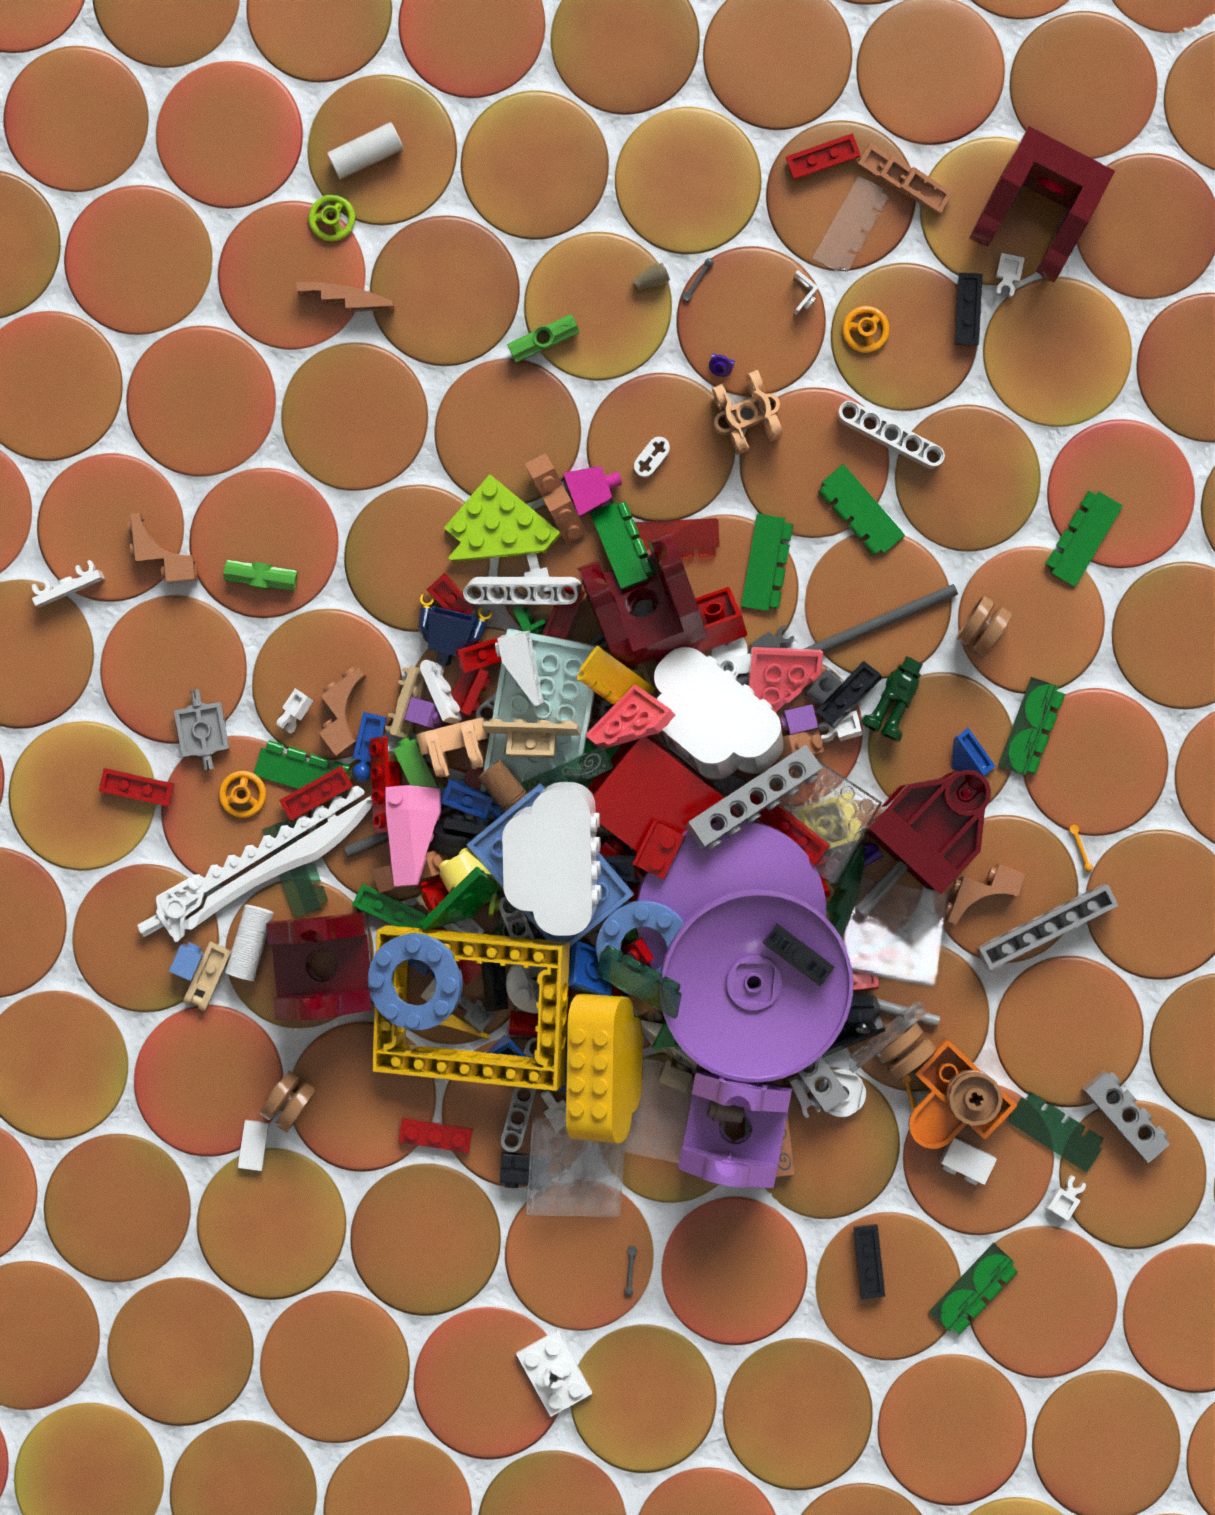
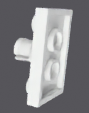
[516,1329,592,1417]

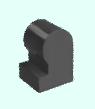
[805,667,843,706]

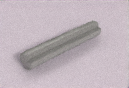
[855,861,908,918]

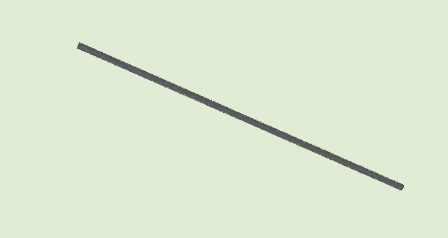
[344,584,958,858]

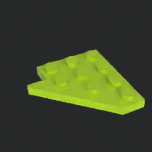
[444,474,561,562]

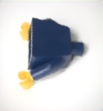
[418,594,492,665]

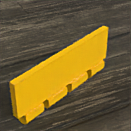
[577,646,656,705]

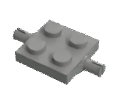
[174,689,230,770]

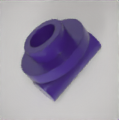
[709,353,735,377]
[856,843,884,868]

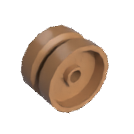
[955,595,1012,657]
[874,1021,936,1080]
[945,1069,1003,1126]
[259,1071,317,1133]

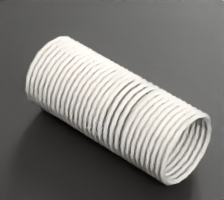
[327,122,404,180]
[225,904,274,981]

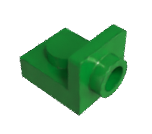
[512,604,546,634]

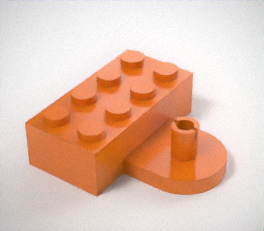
[908,1037,1018,1149]

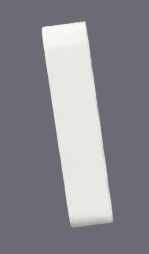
[837,401,945,469]
[463,577,582,605]

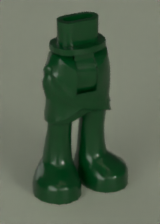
[860,656,923,742]

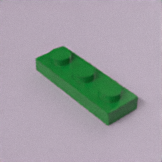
[352,884,427,928]

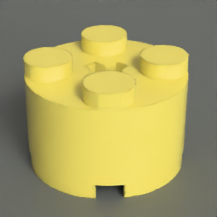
[439,847,495,893]

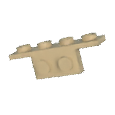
[482,719,581,758]

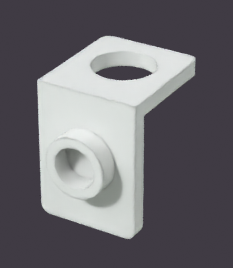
[794,270,818,316]

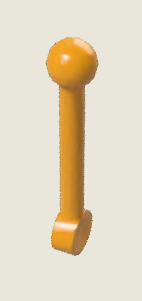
[1069,825,1093,872]
[901,1075,916,1110]

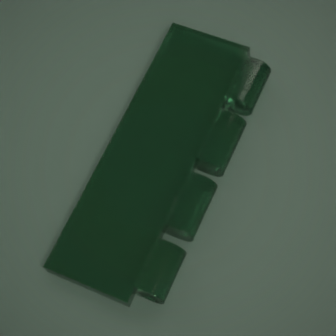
[262,820,328,918]
[597,945,682,1019]
[1006,1092,1103,1173]

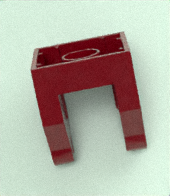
[969,126,1115,283]
[577,533,707,668]
[861,770,991,895]
[266,912,375,1020]

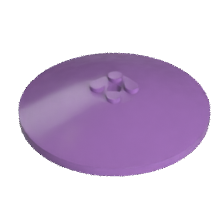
[636,821,826,988]
[659,889,853,1082]

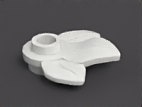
[712,637,751,678]

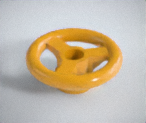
[842,306,890,353]
[219,771,266,818]

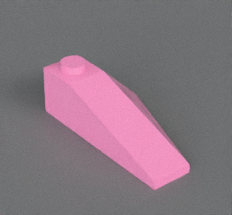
[386,785,441,887]

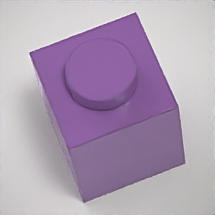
[404,697,444,729]
[780,704,818,735]

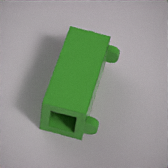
[393,737,446,789]

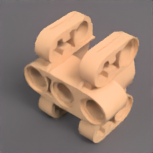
[712,370,783,455]
[416,717,488,778]

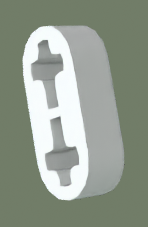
[634,437,670,478]

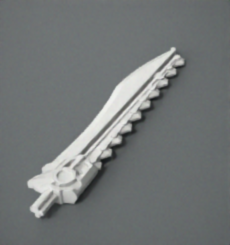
[137,786,373,942]

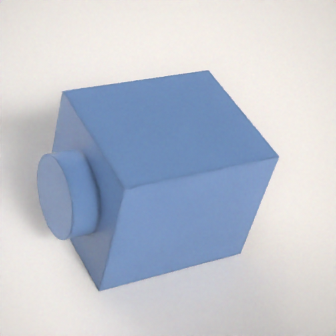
[169,942,204,981]

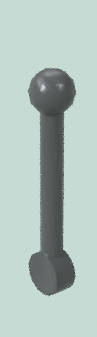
[683,258,714,301]
[624,1246,637,1296]

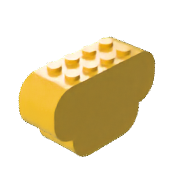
[566,994,643,1144]

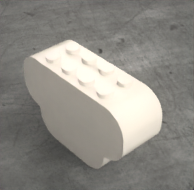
[654,647,784,780]
[502,782,602,936]

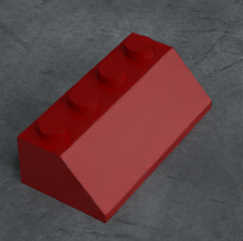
[641,587,748,666]

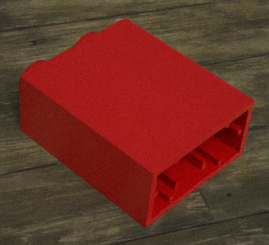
[587,735,733,852]

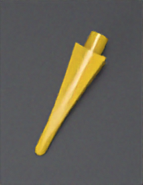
[438,1014,490,1039]

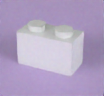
[939,1137,997,1186]

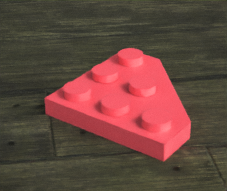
[748,647,823,713]
[585,684,676,750]

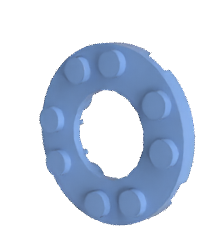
[596,900,684,997]
[368,933,463,1030]

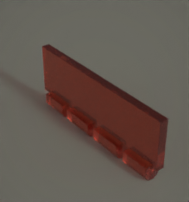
[635,518,720,558]

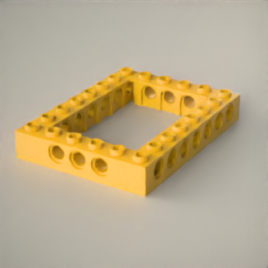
[373,925,570,1091]

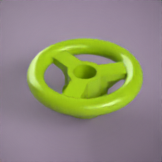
[308,194,355,242]

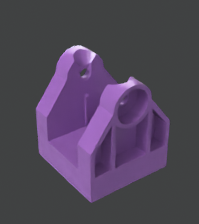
[678,1069,792,1188]

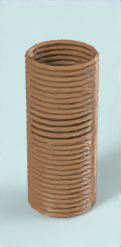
[478,760,528,813]

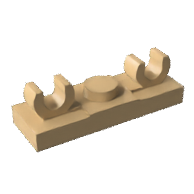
[385,666,426,739]

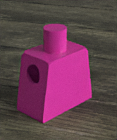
[563,466,623,518]

